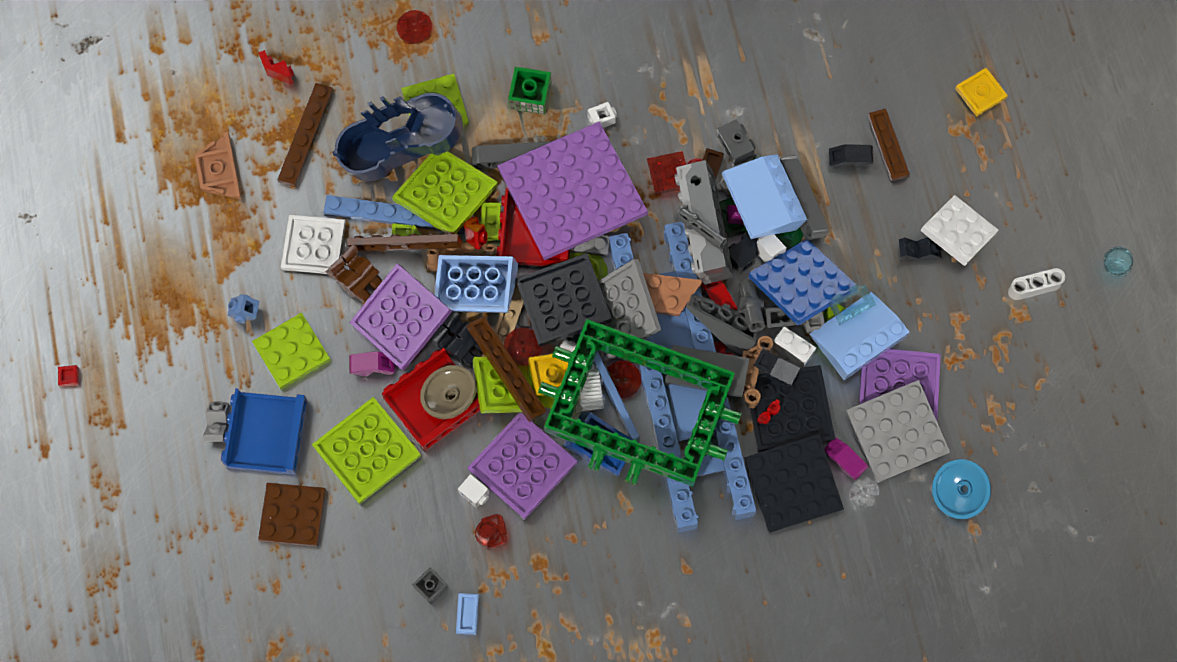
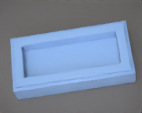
[456,593,479,635]

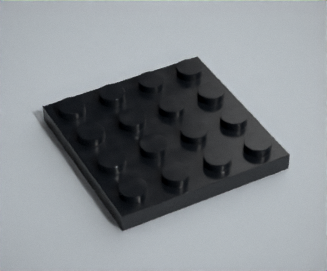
[516,253,612,347]
[749,365,835,452]
[744,434,844,533]

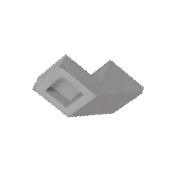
[203,401,229,442]

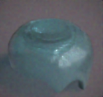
[1104,246,1133,278]

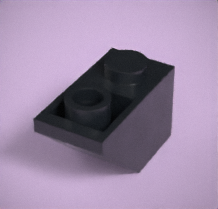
[728,232,757,274]

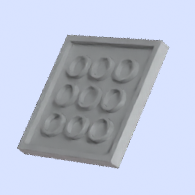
[598,259,661,362]
[846,380,950,483]

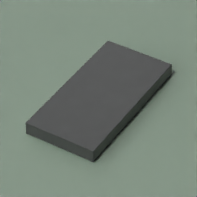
[665,345,749,398]

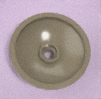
[420,365,476,419]

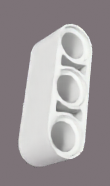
[1008,268,1066,300]

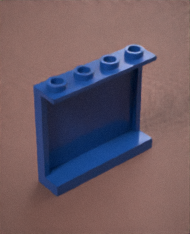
[221,388,307,475]

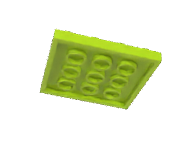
[392,151,498,234]
[311,397,421,505]

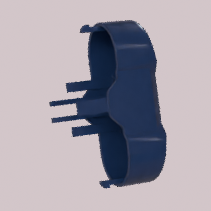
[332,93,463,182]

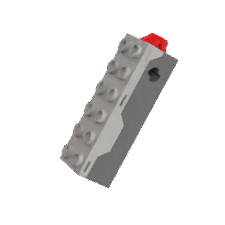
[675,158,734,284]

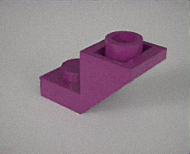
[349,352,395,377]
[824,437,869,480]

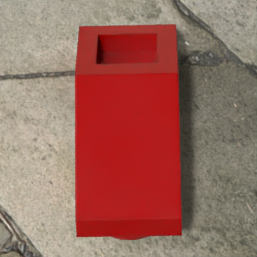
[258,50,295,85]
[464,217,488,249]
[700,281,737,310]

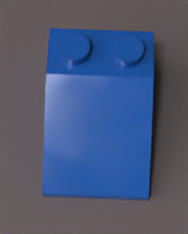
[563,412,630,476]

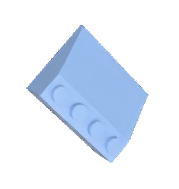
[722,154,807,239]
[434,255,518,313]
[809,292,909,380]

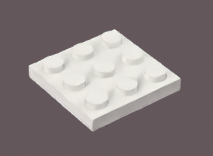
[920,195,999,266]
[281,215,346,274]

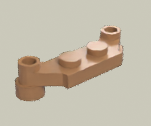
[427,241,496,272]
[742,336,773,408]

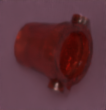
[475,514,508,550]

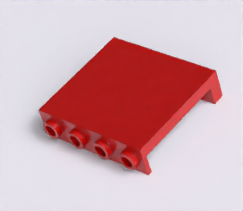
[496,188,570,266]
[381,348,480,452]

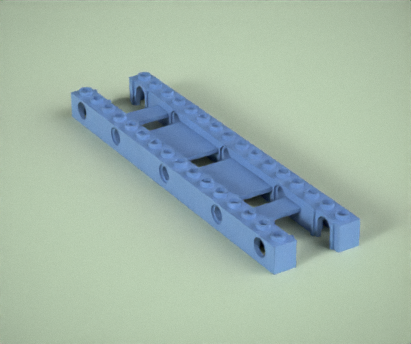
[609,222,756,533]

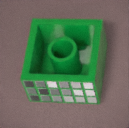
[508,66,552,115]

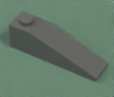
[687,294,759,355]

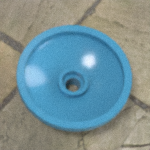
[932,459,991,519]

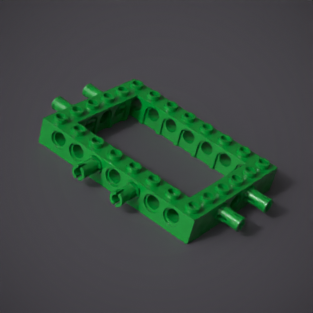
[538,319,742,487]

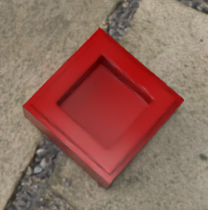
[58,365,79,387]

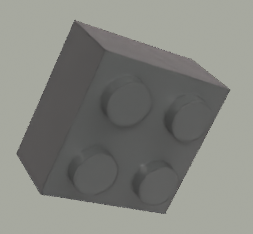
[412,567,448,604]

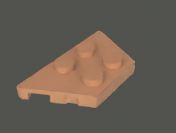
[194,132,241,199]
[643,273,702,317]

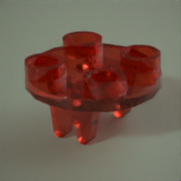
[397,10,433,44]
[504,328,542,366]
[607,361,641,399]

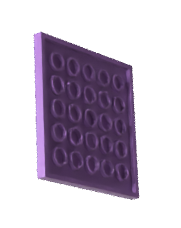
[497,122,648,260]

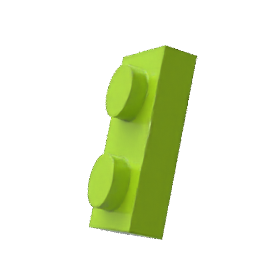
[481,203,501,241]

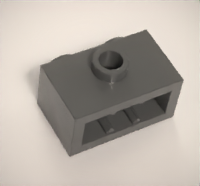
[716,119,756,166]
[762,306,806,328]

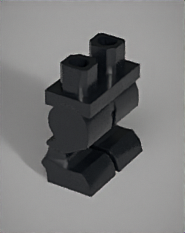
[430,311,483,367]

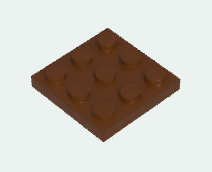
[258,483,326,547]

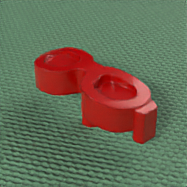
[714,341,733,356]
[757,399,780,424]

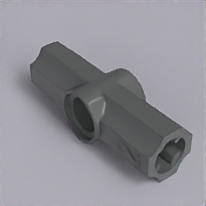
[738,279,765,333]

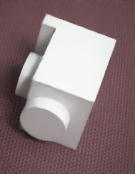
[588,102,617,128]

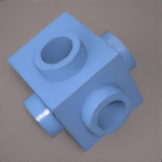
[227,294,260,323]

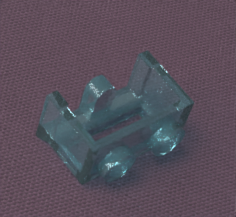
[829,284,877,325]

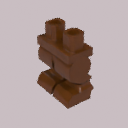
[325,244,382,302]

